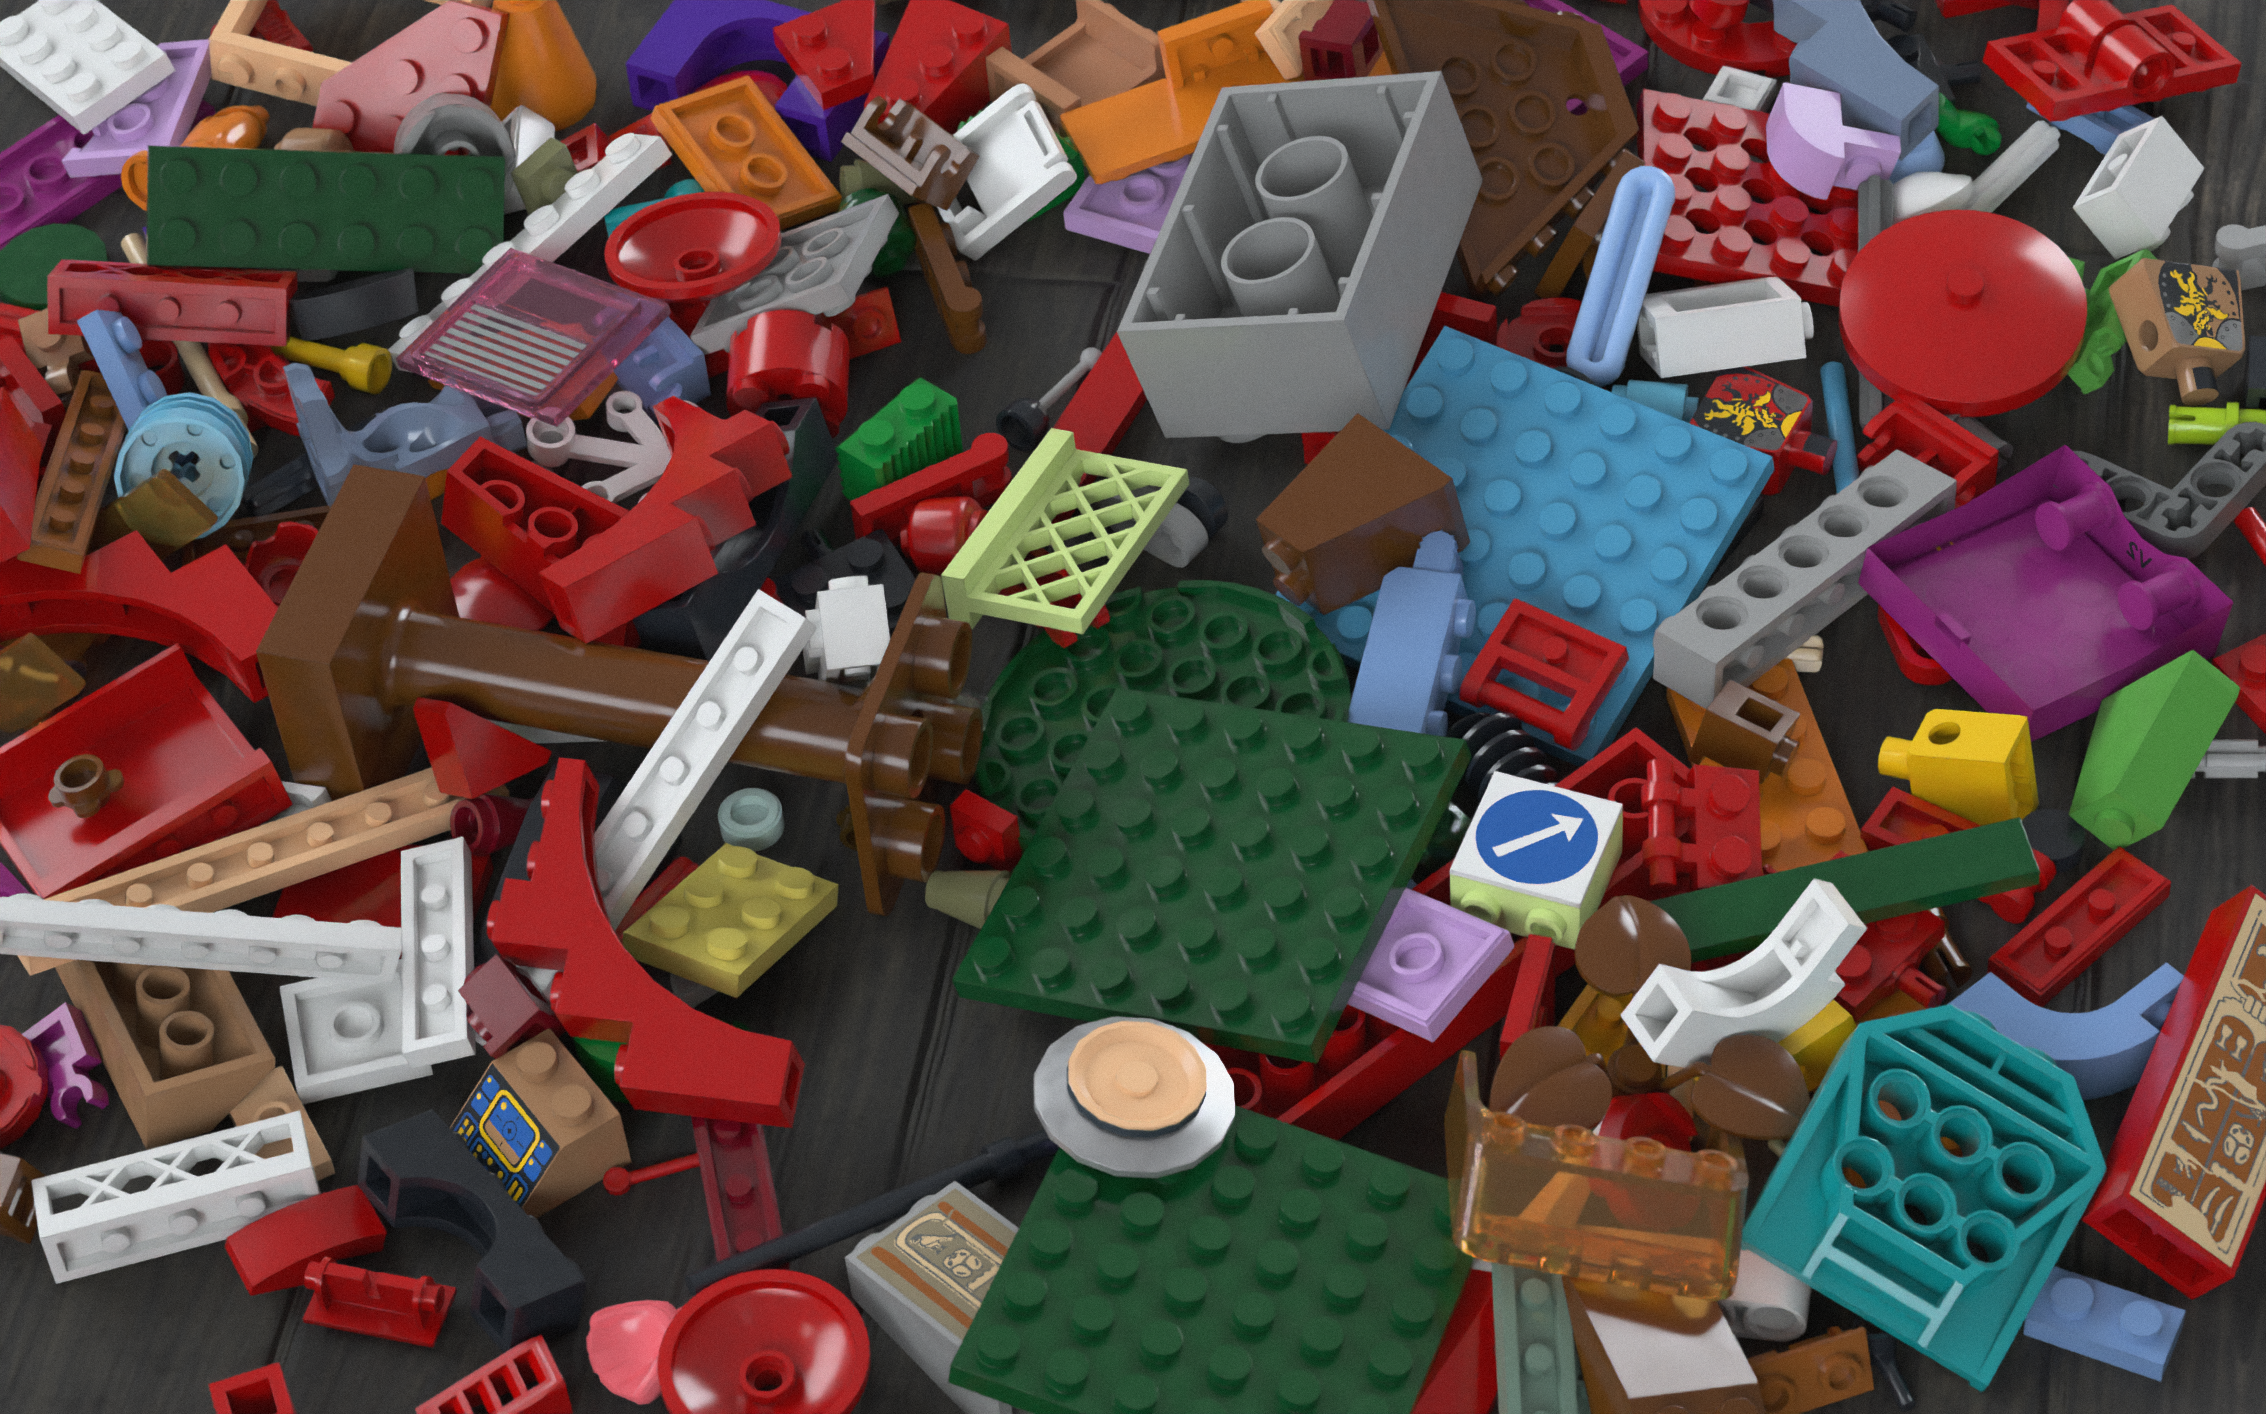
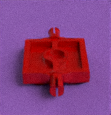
[1753,850,1947,1023]

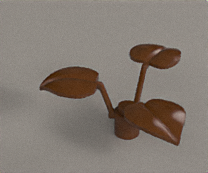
[1489,895,1811,1140]

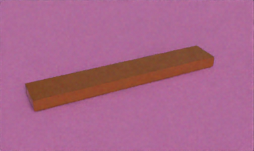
[17,370,128,574]

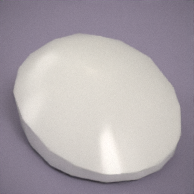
[1893,172,1973,224]

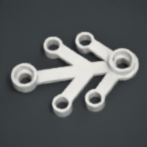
[526,391,698,503]

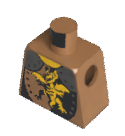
[2109,258,2245,406]

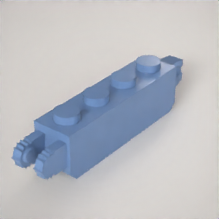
[1348,529,1476,737]

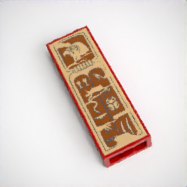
[2081,885,2266,1300]

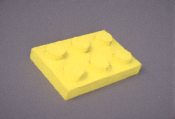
[623,843,839,998]

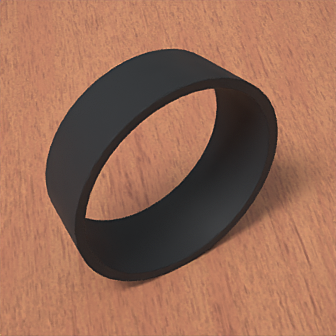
[289,268,418,341]

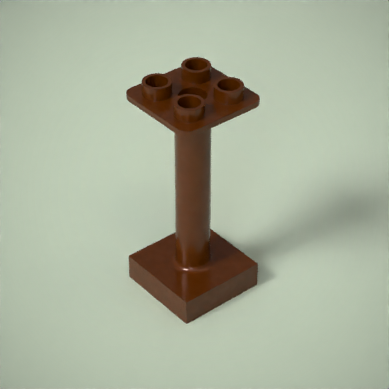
[256,464,983,916]

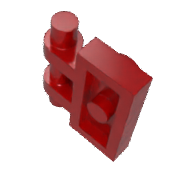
[1641,759,1762,892]

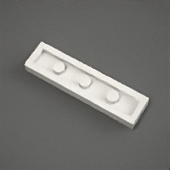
[401,837,476,1069]

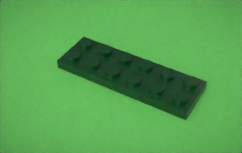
[146,145,505,274]

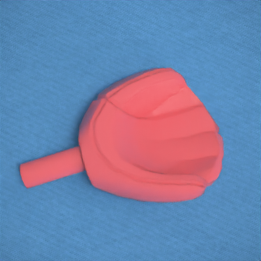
[586,1300,683,1405]

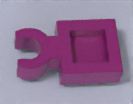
[22,1002,109,1129]

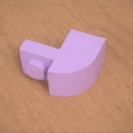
[1766,82,1901,200]

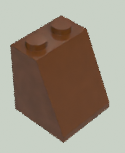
[1256,413,1470,615]

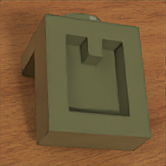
[510,137,578,215]

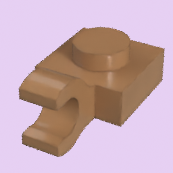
[18,308,94,410]

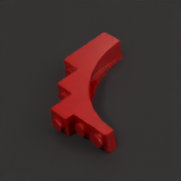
[538,396,792,644]
[0,530,278,703]
[487,757,805,1128]

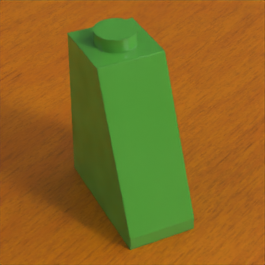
[2069,650,2240,850]

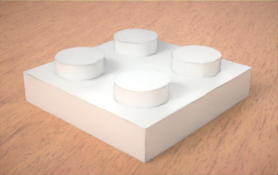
[280,959,433,1104]

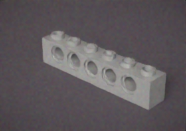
[1653,449,1957,709]

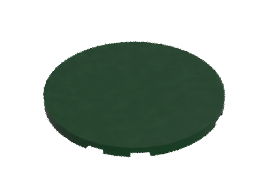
[974,580,1352,853]

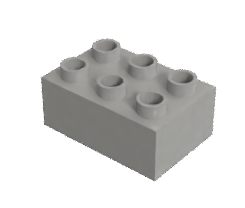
[1117,71,1483,443]

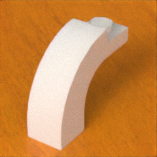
[1620,879,1867,1068]

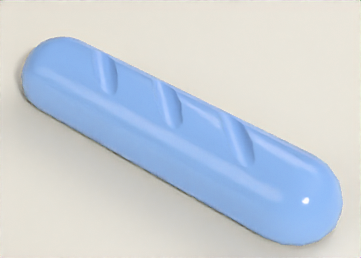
[1566,166,1675,388]

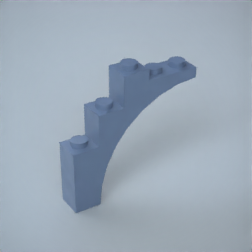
[1772,0,1939,160]

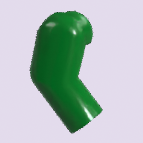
[1935,93,2002,156]

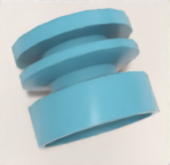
[114,392,253,542]

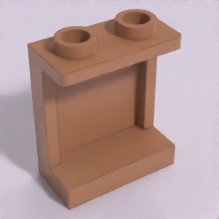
[985,0,1166,138]

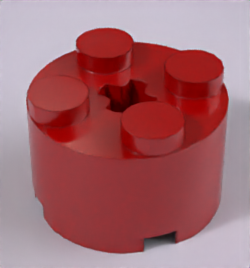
[726,310,850,438]

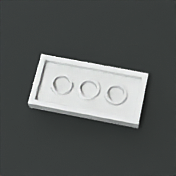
[0,0,176,134]

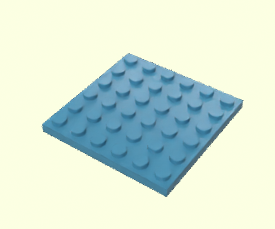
[1276,326,1775,767]

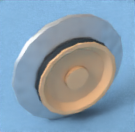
[1034,1017,1235,1178]

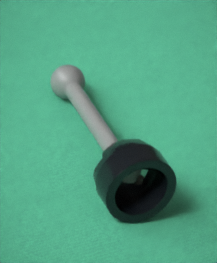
[996,347,1102,451]

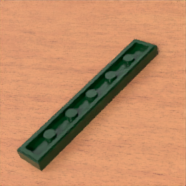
[1649,817,2040,963]

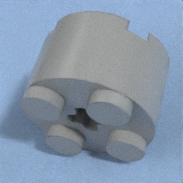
[394,93,516,198]

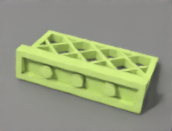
[941,428,1189,634]

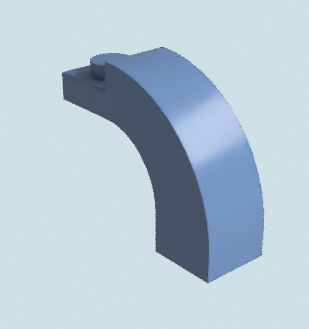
[1948,962,2184,1100]

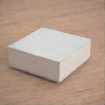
[1703,66,1777,113]

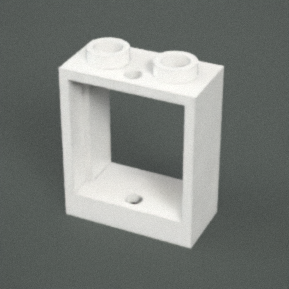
[1637,276,1814,378]

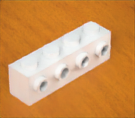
[803,576,890,688]

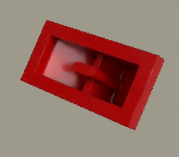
[413,697,552,799]

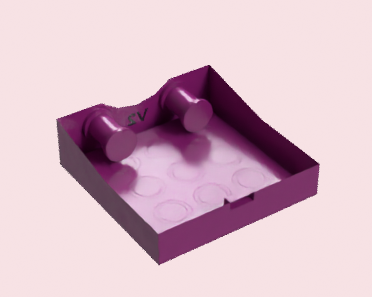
[1858,445,2233,742]

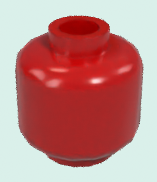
[900,496,989,578]

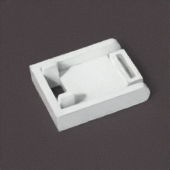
[937,84,1077,261]

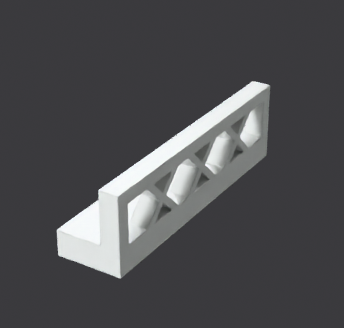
[31,1110,321,1284]

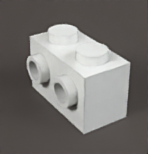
[2073,116,2204,260]

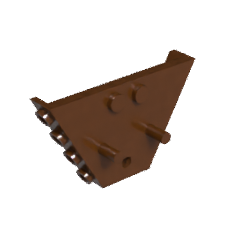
[1366,0,1639,302]

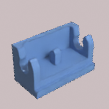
[593,293,711,424]

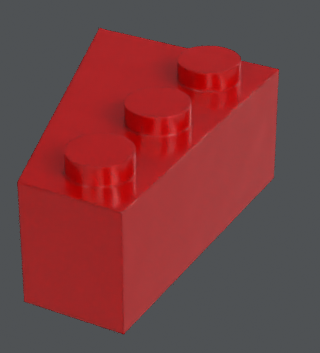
[864,0,1012,135]

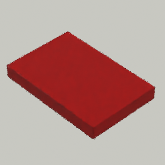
[272,844,494,960]

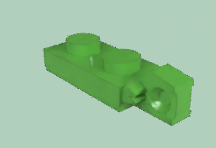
[2067,249,2157,395]

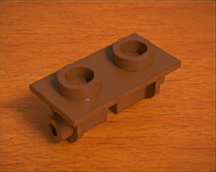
[1747,1326,1874,1414]

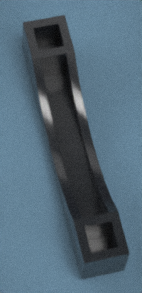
[632,397,838,661]

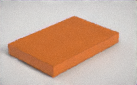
[650,75,842,230]

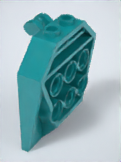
[1733,1004,2107,1392]

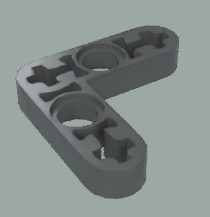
[2053,422,2266,559]

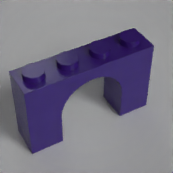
[625,0,890,162]

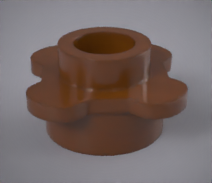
[48,754,124,818]

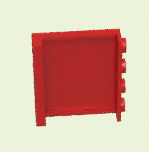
[0,643,293,899]

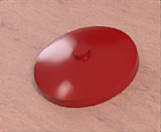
[1839,210,2087,417]

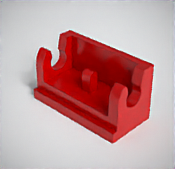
[1857,393,1999,509]

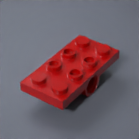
[1983,0,2242,122]

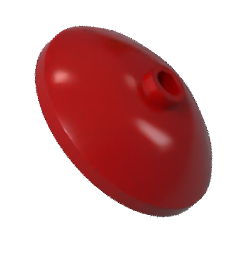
[604,192,782,303]
[657,1269,871,1414]

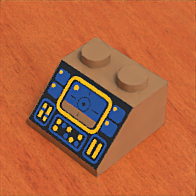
[450,1028,631,1219]

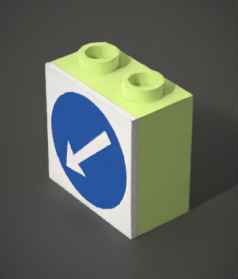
[1450,771,1623,950]

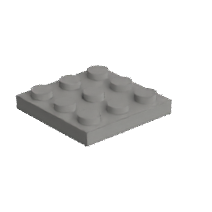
[690,194,899,355]

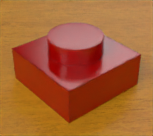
[950,789,1022,872]

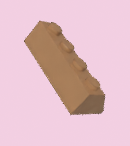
[55,960,275,1150]

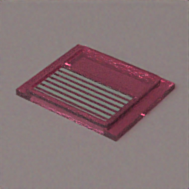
[396,248,671,427]

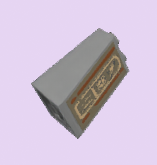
[845,1181,1033,1414]

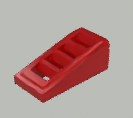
[415,1335,573,1414]

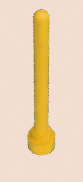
[270,336,392,394]

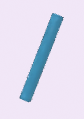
[1820,362,1860,494]

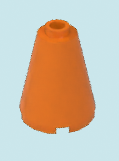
[490,0,597,131]

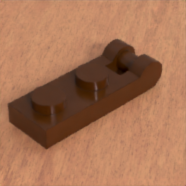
[908,202,987,354]

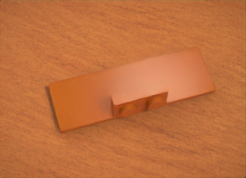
[1060,0,1393,185]

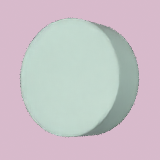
[718,788,785,851]

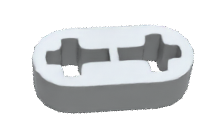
[1099,486,1209,568]

